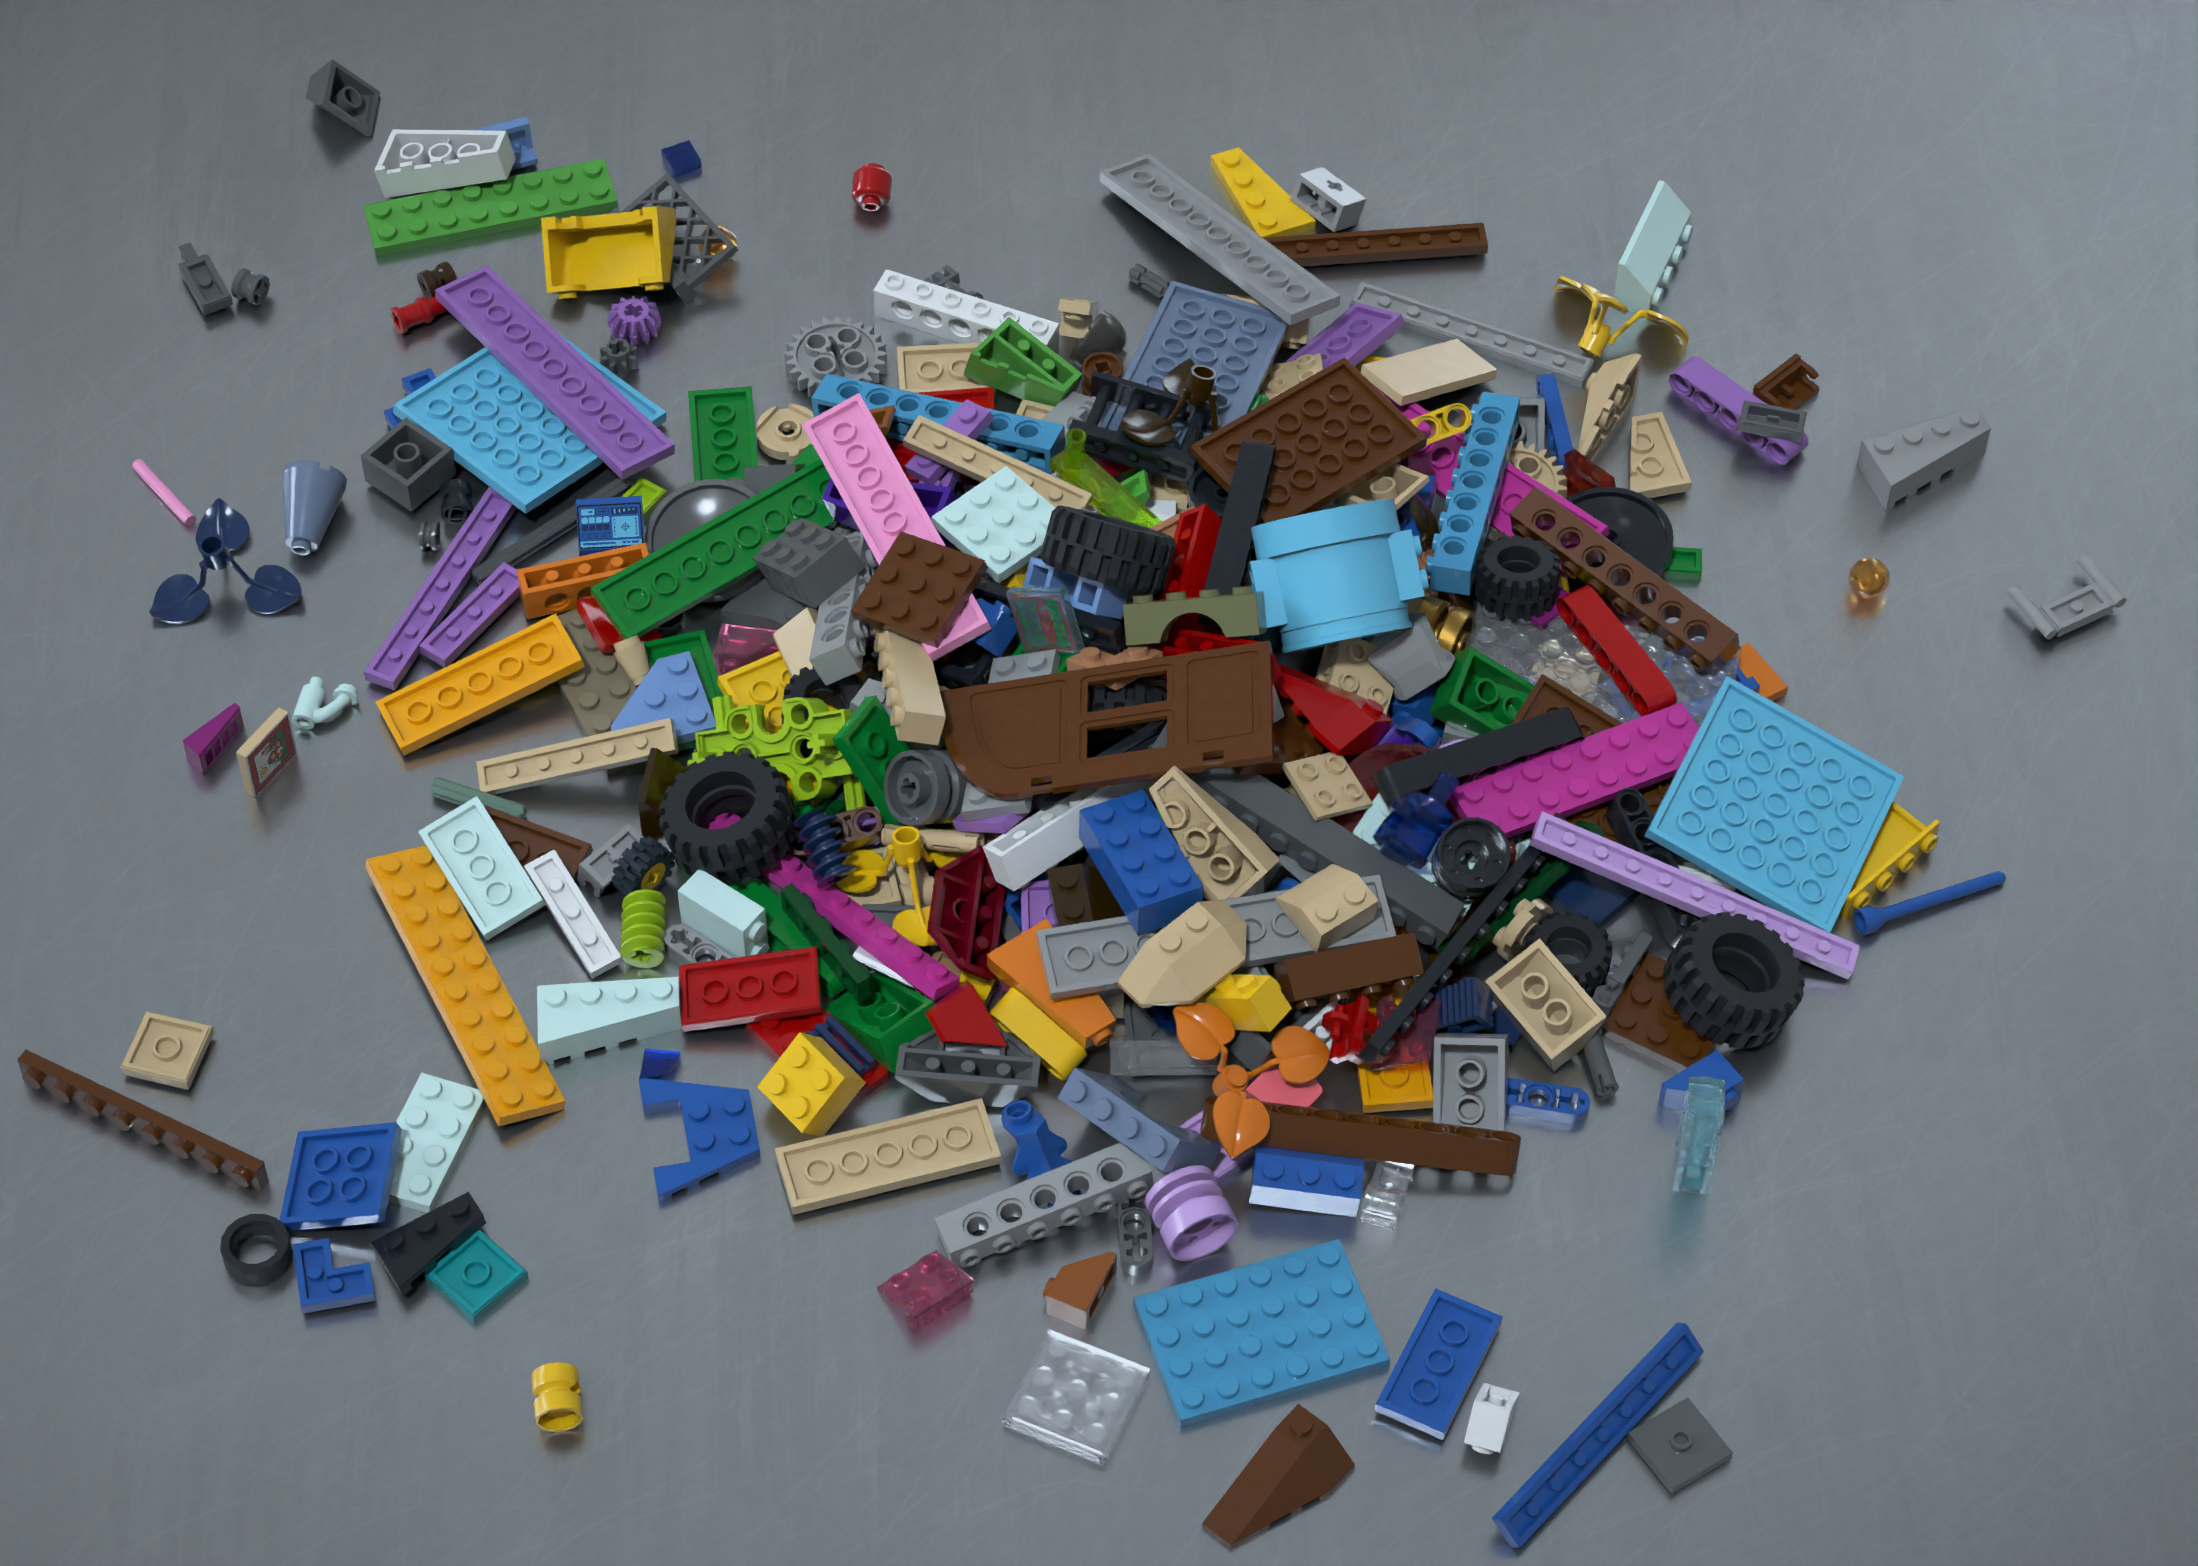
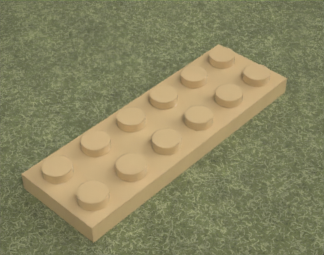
[774,1098,1001,1215]

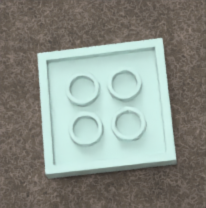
[931,466,1055,583]

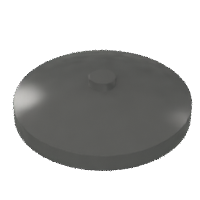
[645,479,763,603]

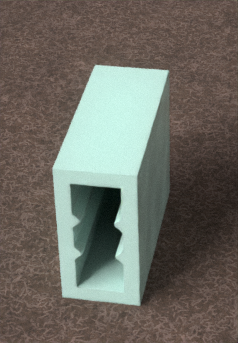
[678,870,769,958]

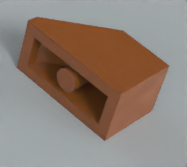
[1043,1251,1117,1330]

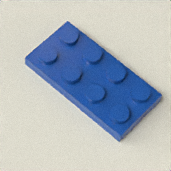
[1375,1288,1503,1440]

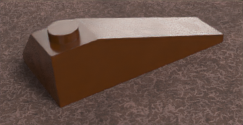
[1202,1404,1355,1548]

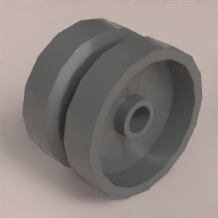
[883,749,967,826]

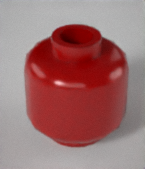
[851,163,892,212]

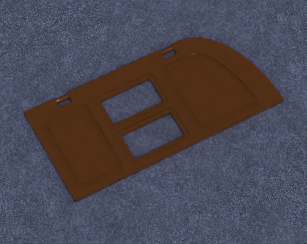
[940,641,1274,800]

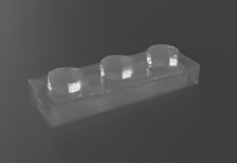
[1110,1037,1217,1075]

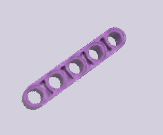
[1669,356,1809,465]

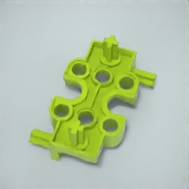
[687,695,866,811]

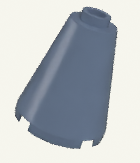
[282,460,348,555]

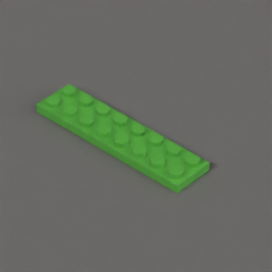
[364,158,618,257]

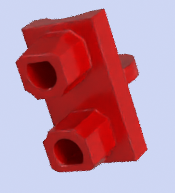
[1321,995,1378,1065]

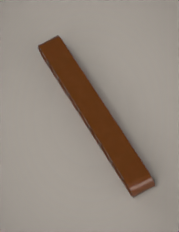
[1200,1096,1522,1176]

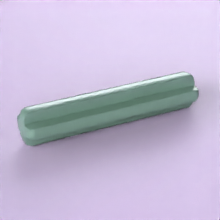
[430,777,527,819]

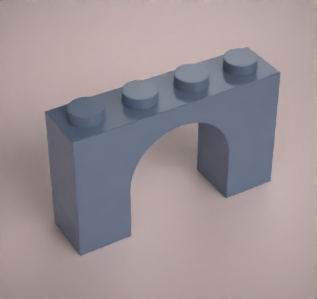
[1058,1067,1221,1173]

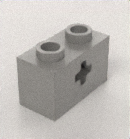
[1290,167,1367,232]

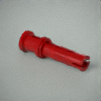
[390,296,448,334]

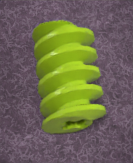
[620,889,666,969]

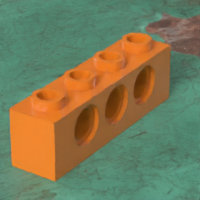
[516,543,649,619]

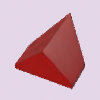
[925,981,1008,1047]

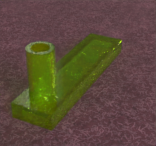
[1049,428,1162,528]

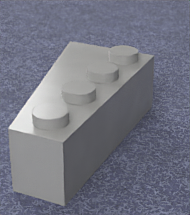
[1856,406,1991,511]

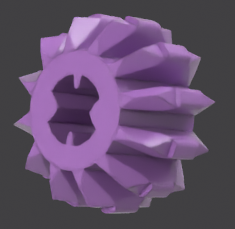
[607,294,662,347]

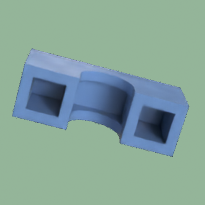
[1022,556,1129,619]

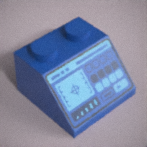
[576,496,645,556]

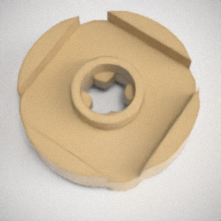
[757,404,814,464]
[1493,898,1553,962]

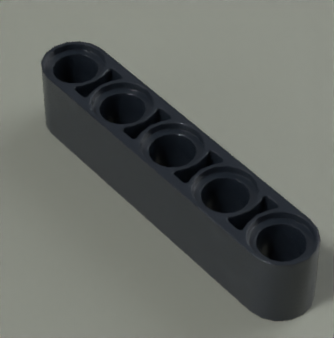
[1606,788,1701,948]

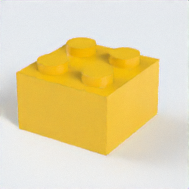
[757,1032,866,1137]

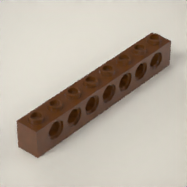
[1510,486,1740,677]

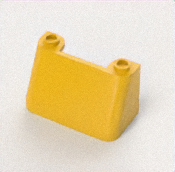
[541,206,677,299]

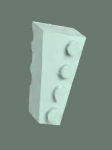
[537,977,682,1066]

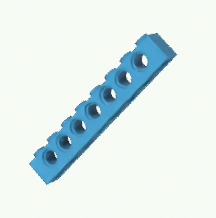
[811,373,1066,474]
[1425,392,1520,596]

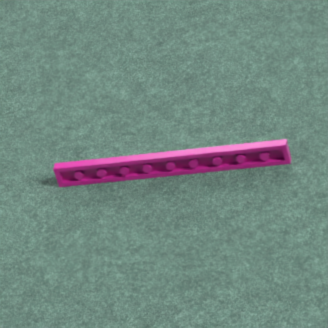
[705,809,960,1000]

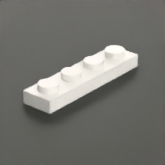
[524,850,623,979]

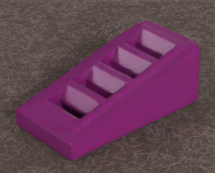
[183,703,244,774]

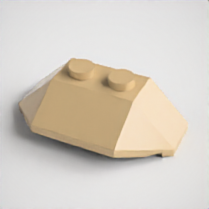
[1117,900,1247,1008]

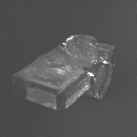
[1360,1160,1414,1231]

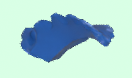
[1002,1100,1081,1208]

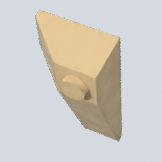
[1149,765,1280,901]

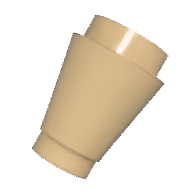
[613,634,650,686]

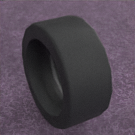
[220,1214,293,1286]

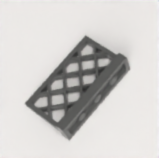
[609,173,739,304]

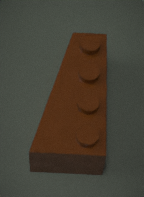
[1273,932,1425,1010]

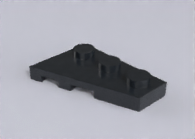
[371,1192,486,1296]

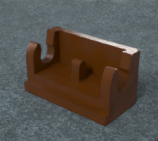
[1753,353,1819,410]

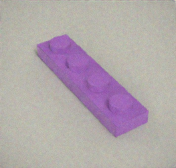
[419,562,520,668]

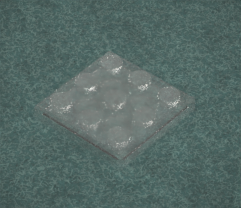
[1003,1329,1150,1466]

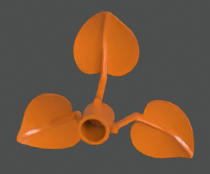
[1172,1002,1330,1158]

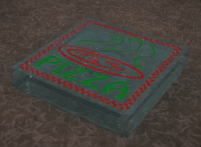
[1006,586,1085,653]

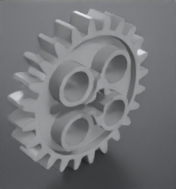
[784,315,887,397]

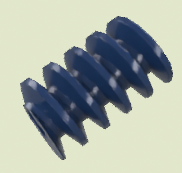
[793,809,857,888]

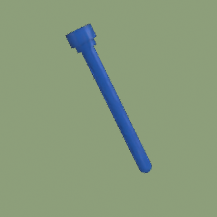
[1854,871,2006,935]

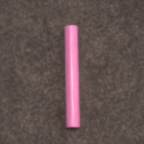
[132,459,196,526]

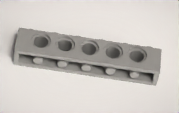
[934,1142,1154,1269]

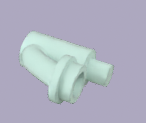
[292,677,358,730]

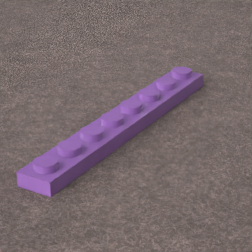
[364,487,517,691]

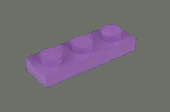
[905,399,994,485]

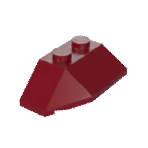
[927,846,1005,982]

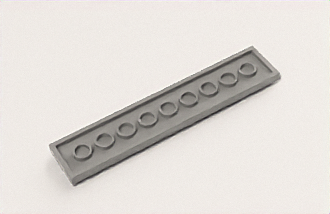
[1099,154,1341,325]
[1036,874,1396,1000]

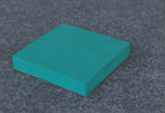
[424,1229,529,1323]

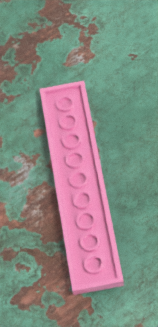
[802,393,992,661]

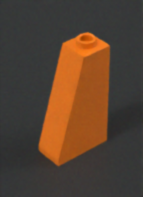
[987,918,1116,1049]

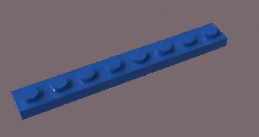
[1492,1323,1704,1548]

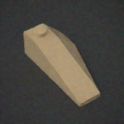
[1573,353,1642,481]

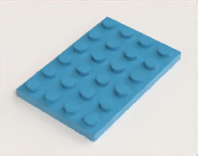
[1133,1239,1390,1427]

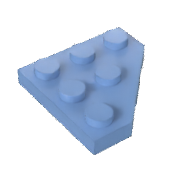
[610,651,716,745]

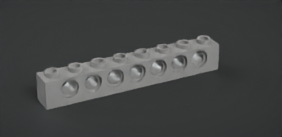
[809,523,879,685]

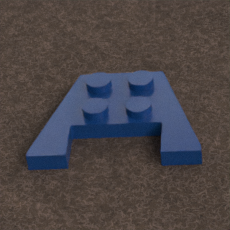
[639,1078,760,1202]

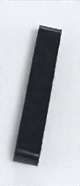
[1198,440,1276,627]
[1371,707,1585,809]

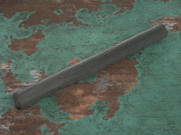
[471,477,633,586]

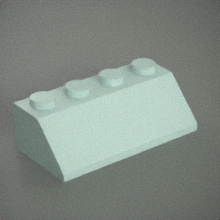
[1614,180,1693,313]

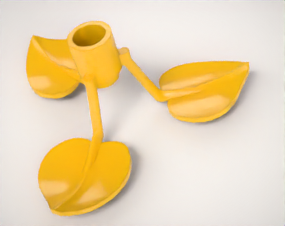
[1553,276,1689,358]
[834,826,966,946]

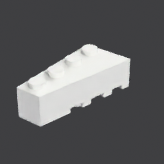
[374,129,516,198]

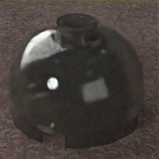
[1069,310,1128,370]

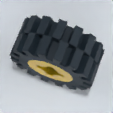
[612,836,675,896]

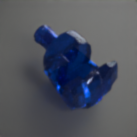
[1373,772,1459,869]

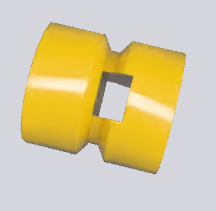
[531,1362,583,1432]

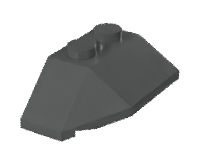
[895,1029,1041,1107]

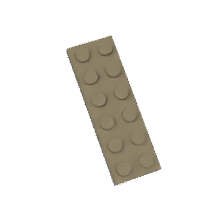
[555,609,648,776]

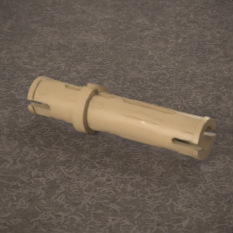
[881,824,985,853]

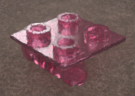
[1370,996,1442,1072]
[877,1250,975,1330]

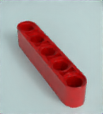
[1557,585,1677,717]

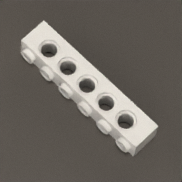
[873,269,1059,353]

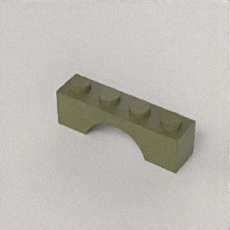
[1123,586,1267,646]

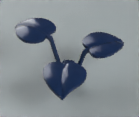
[149,498,302,624]

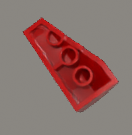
[1274,664,1392,756]

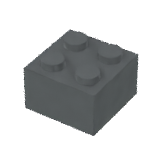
[361,418,456,512]

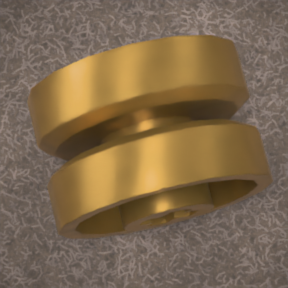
[1417,596,1475,655]

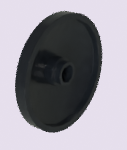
[1566,487,1674,596]

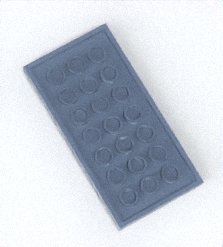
[1100,281,1290,469]

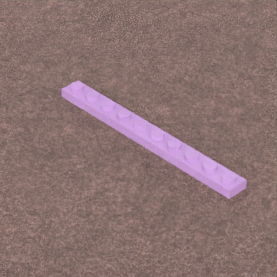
[1529,811,1860,980]

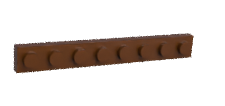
[1263,223,1488,267]
[17,1049,269,1191]

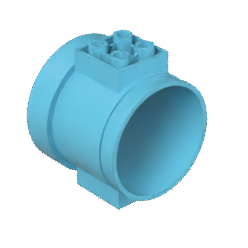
[1248,499,1429,653]

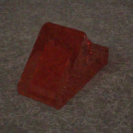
[1564,449,1616,497]

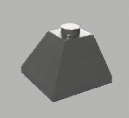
[306,59,380,137]

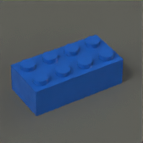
[1079,789,1203,935]

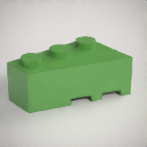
[963,317,1083,407]

